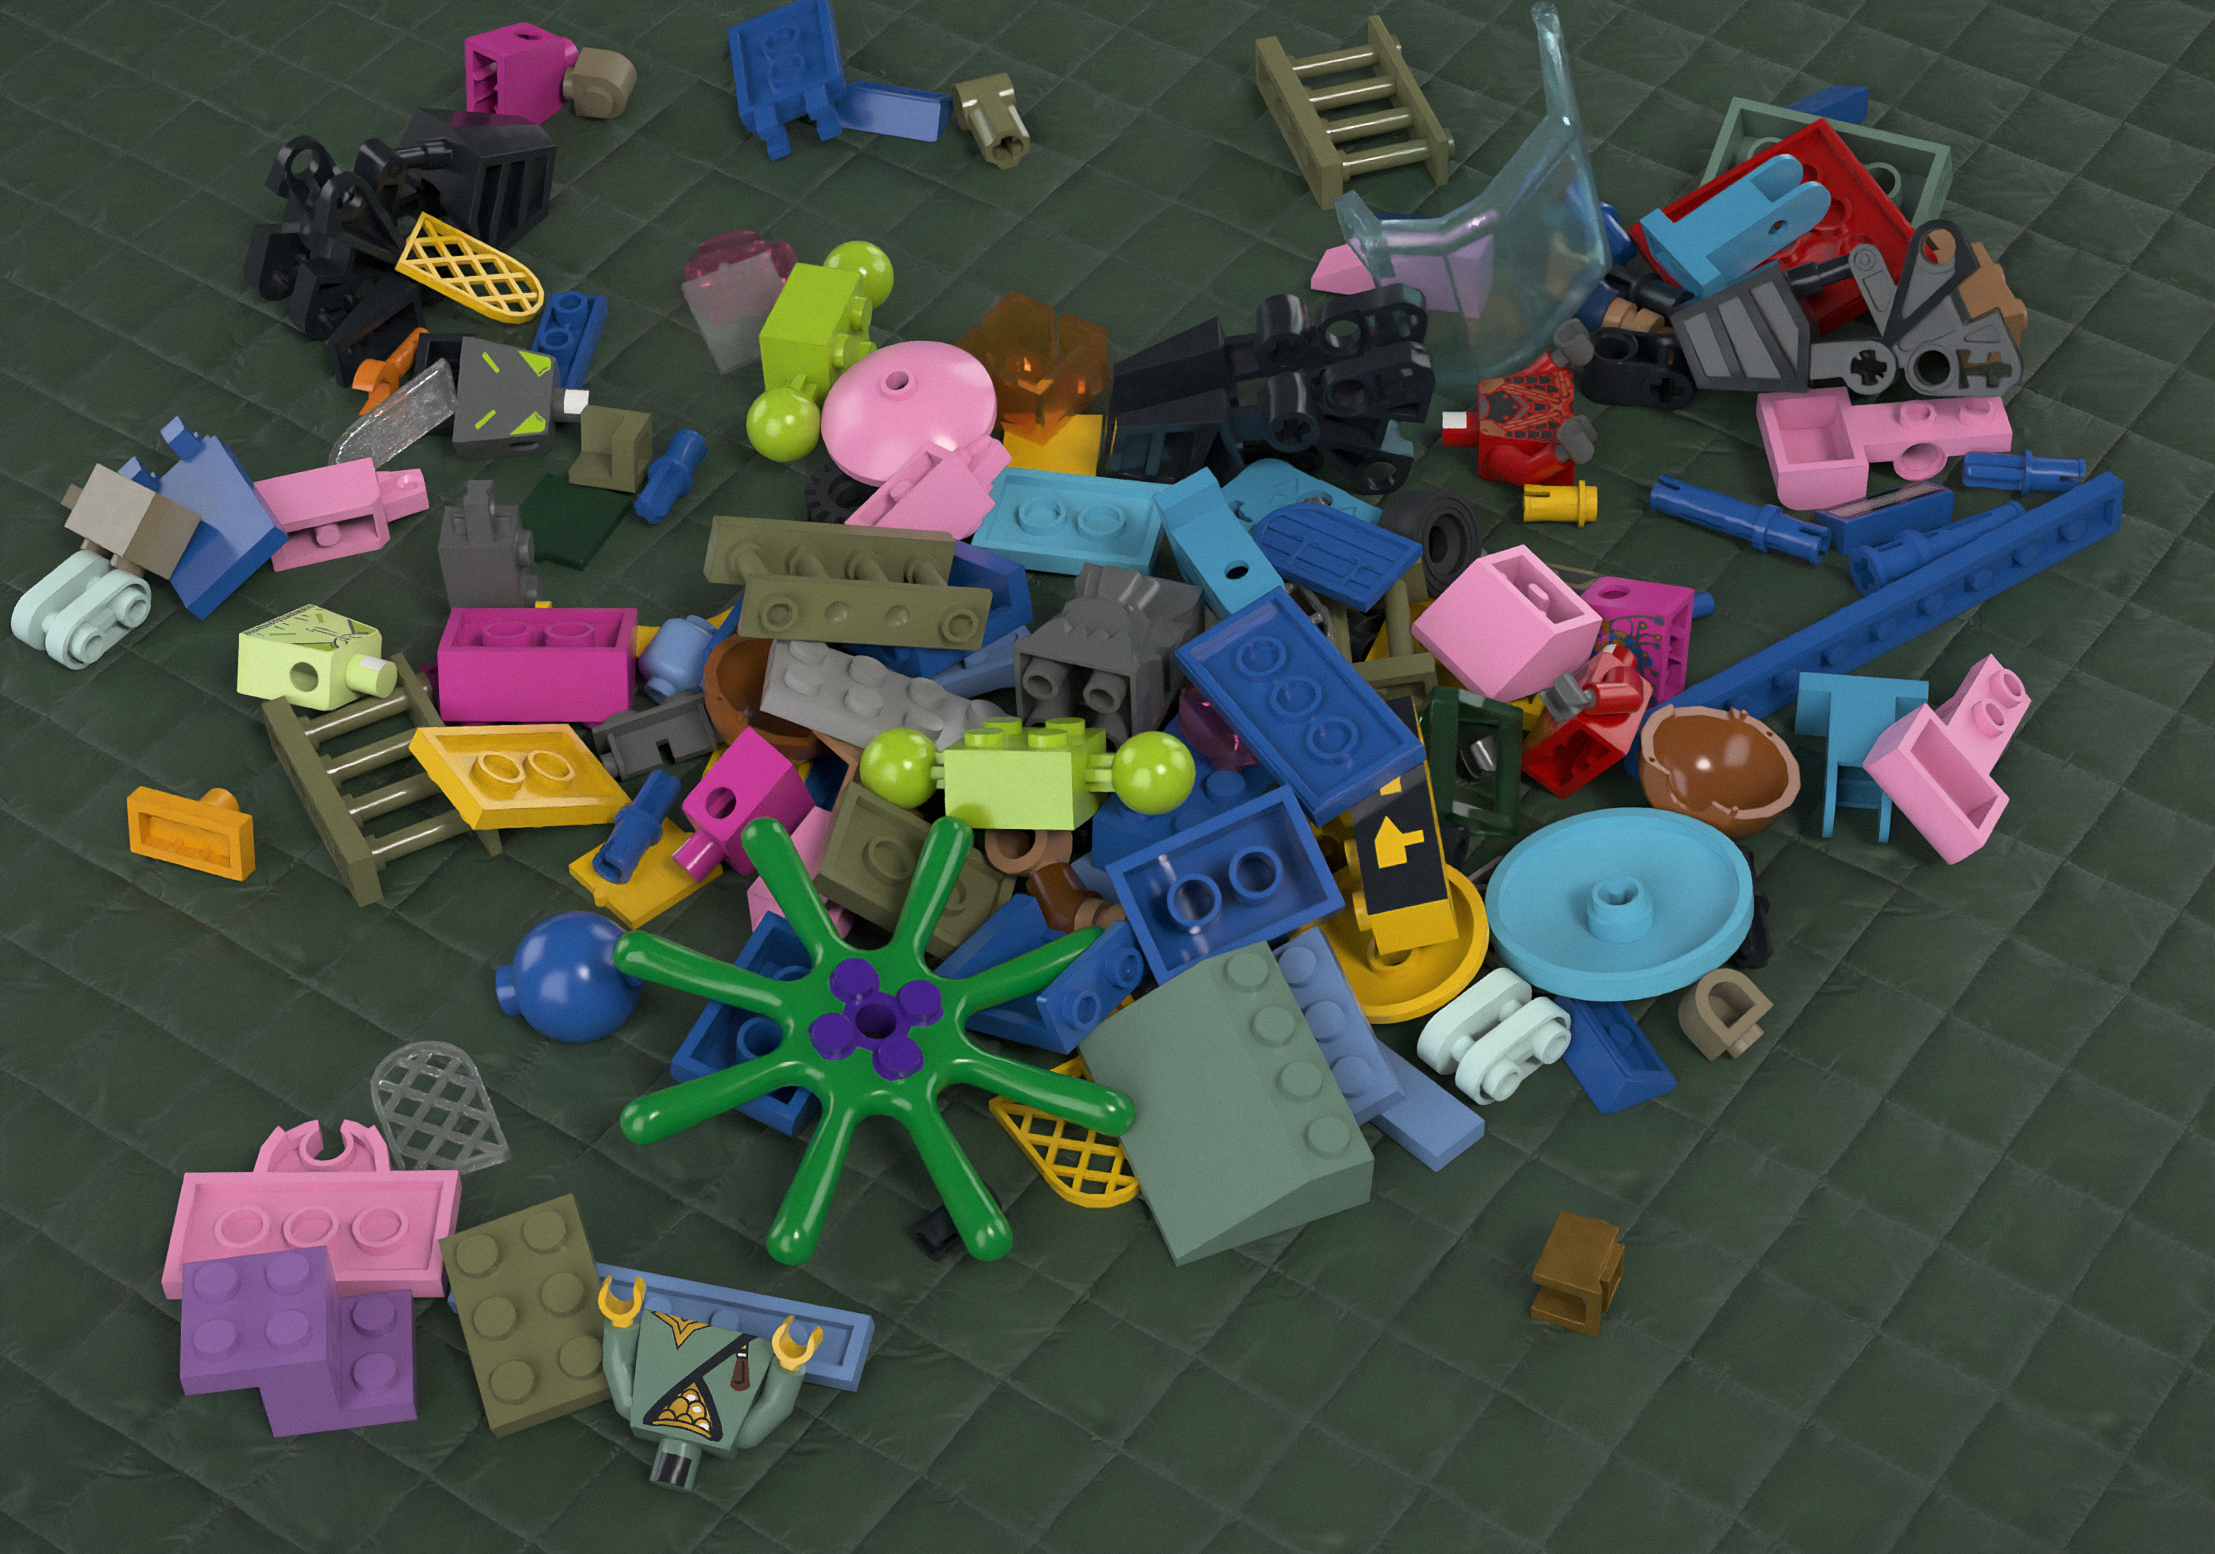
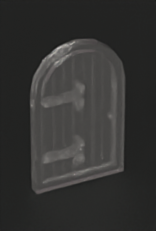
[327,358,459,470]

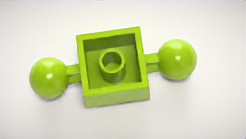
[746,240,894,463]
[859,716,1196,830]

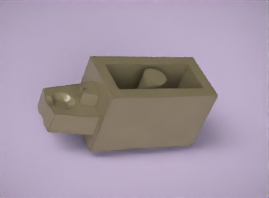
[61,463,202,580]

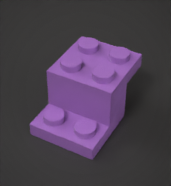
[180,1245,418,1438]

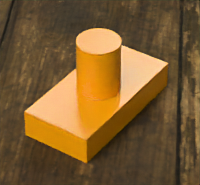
[127,786,256,882]

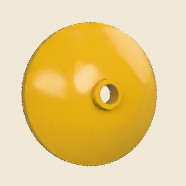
[1289,864,1489,1024]

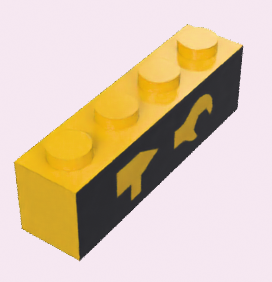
[1340,695,1459,955]

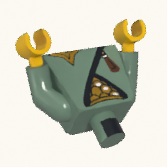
[598,1274,824,1493]

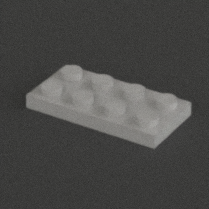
[760,639,1013,750]

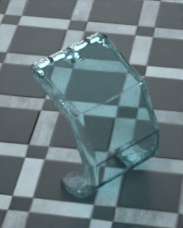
[1333,1,1613,389]

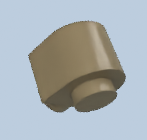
[563,47,637,119]
[1678,968,1774,1062]

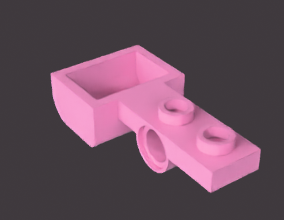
[1756,386,2013,511]
[1862,654,2032,865]

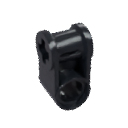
[1581,327,1694,411]

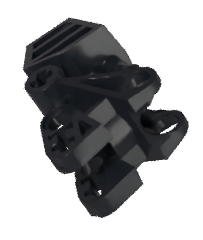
[244,108,557,341]
[1669,219,2024,397]
[1105,283,1436,495]

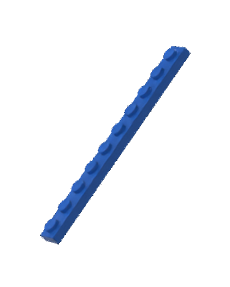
[1624,471,2125,783]

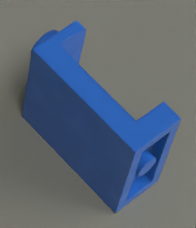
[843,539,1034,679]
[933,893,1152,1055]

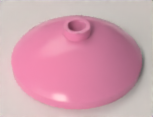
[821,341,997,487]

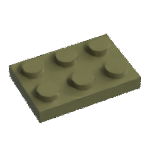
[810,780,1017,961]
[438,1193,612,1439]

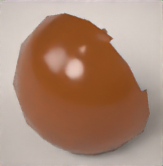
[702,633,832,765]
[1636,703,1801,842]

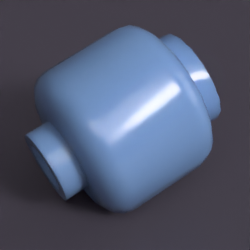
[638,615,718,705]

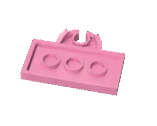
[161,1119,462,1300]

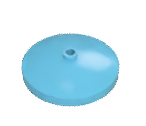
[1485,807,1754,1002]

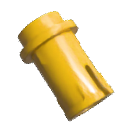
[1523,480,1597,528]

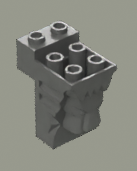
[1013,562,1205,820]

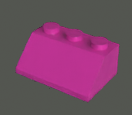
[437,607,638,728]

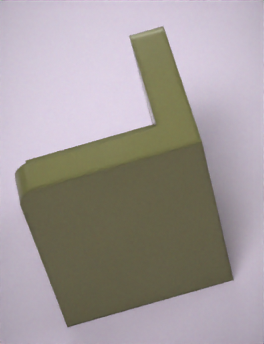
[568,405,653,493]

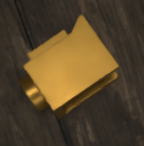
[1530,1210,1625,1338]

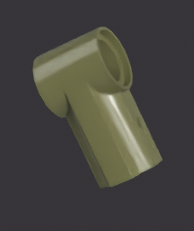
[951,72,1031,170]

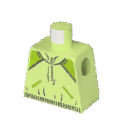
[237,604,398,711]

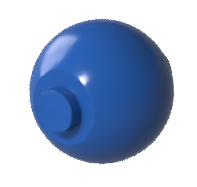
[496,911,648,1044]

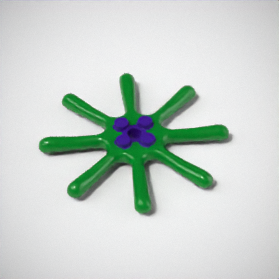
[612,815,1136,1266]

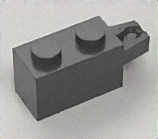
[438,480,543,611]

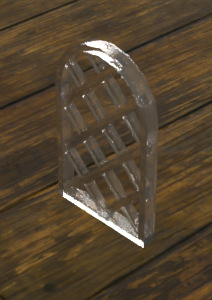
[370,1040,512,1176]

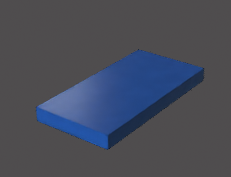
[1173,585,1427,829]

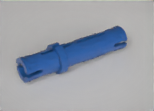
[1649,474,1832,566]

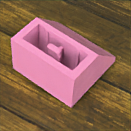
[1411,544,1603,709]

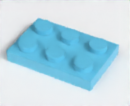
[971,466,1172,576]

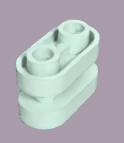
[11,550,151,670]
[1417,968,1571,1105]

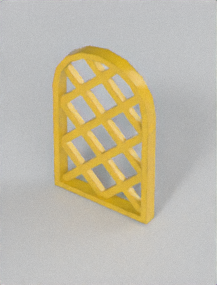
[395,211,544,324]
[989,1056,1142,1208]

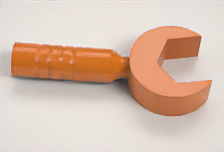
[352,327,430,420]

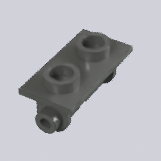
[591,691,725,781]

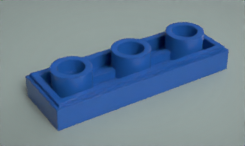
[530,291,608,423]

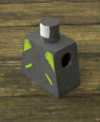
[452,336,592,461]

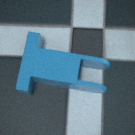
[1639,154,1831,298]
[1152,467,1286,621]
[1794,672,1929,843]

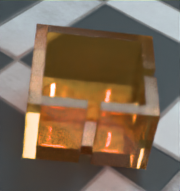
[953,290,1110,446]

